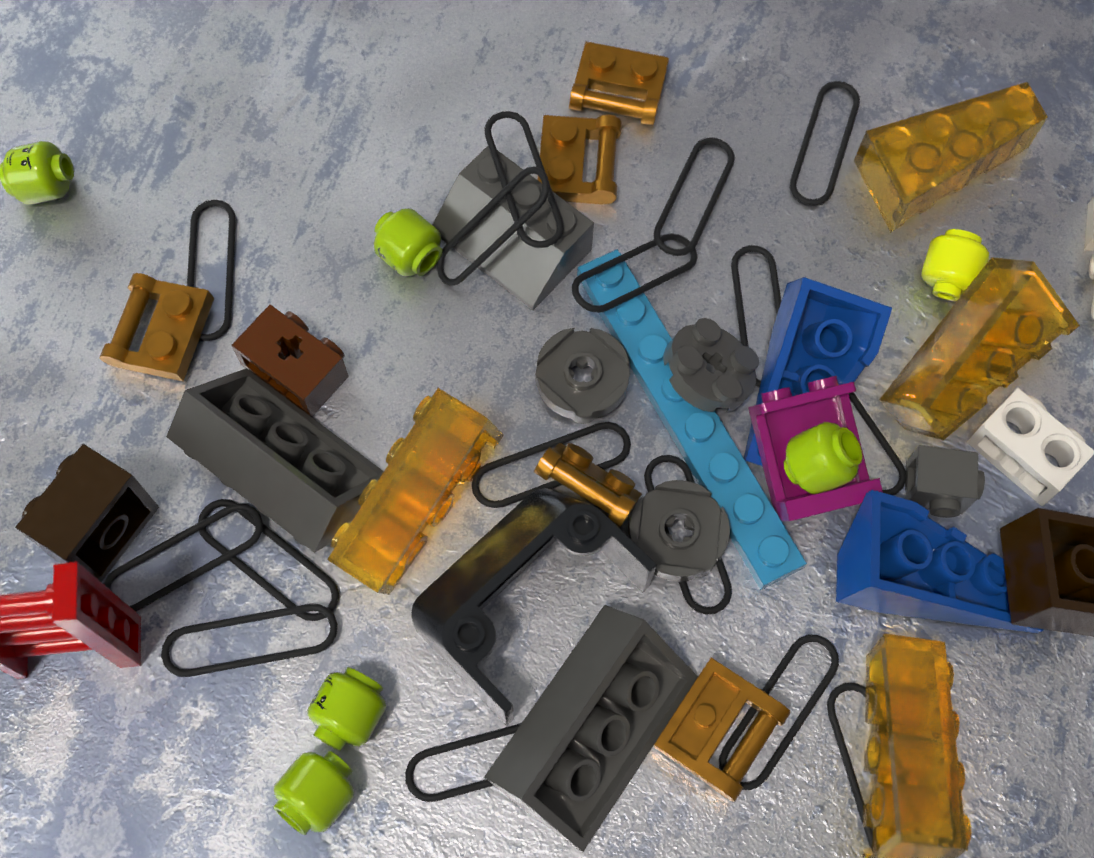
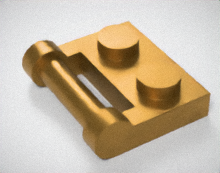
[569,41,669,126]
[537,115,622,204]
[99,273,214,381]
[534,443,642,527]
[654,658,791,802]

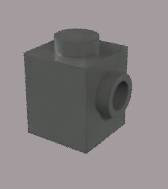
[904,445,985,518]

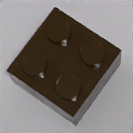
[15,444,159,582]
[1000,508,1094,637]

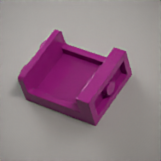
[748,376,883,521]

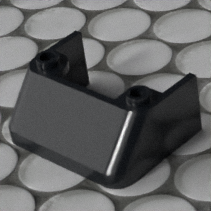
[411,488,657,726]

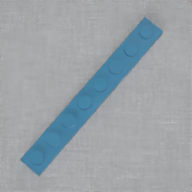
[577,249,807,590]

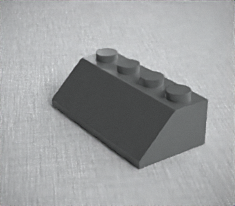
[166,368,391,553]
[484,605,698,852]

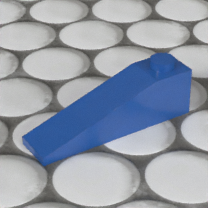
[744,277,892,467]
[836,490,1043,633]

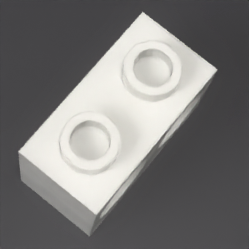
[967,388,1094,506]

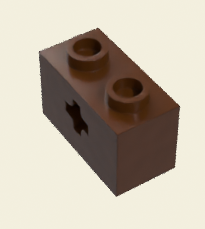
[231,304,349,417]

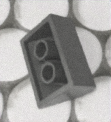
[432,146,594,311]

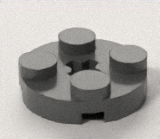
[663,318,759,412]
[535,328,630,424]
[628,480,730,582]

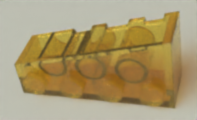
[854,82,1048,233]
[879,257,1080,441]
[327,388,504,595]
[862,633,971,858]

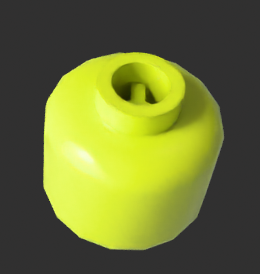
[921,229,989,301]

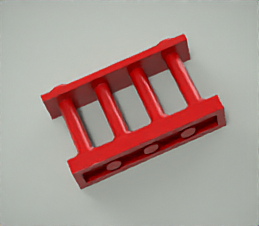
[0,562,141,679]

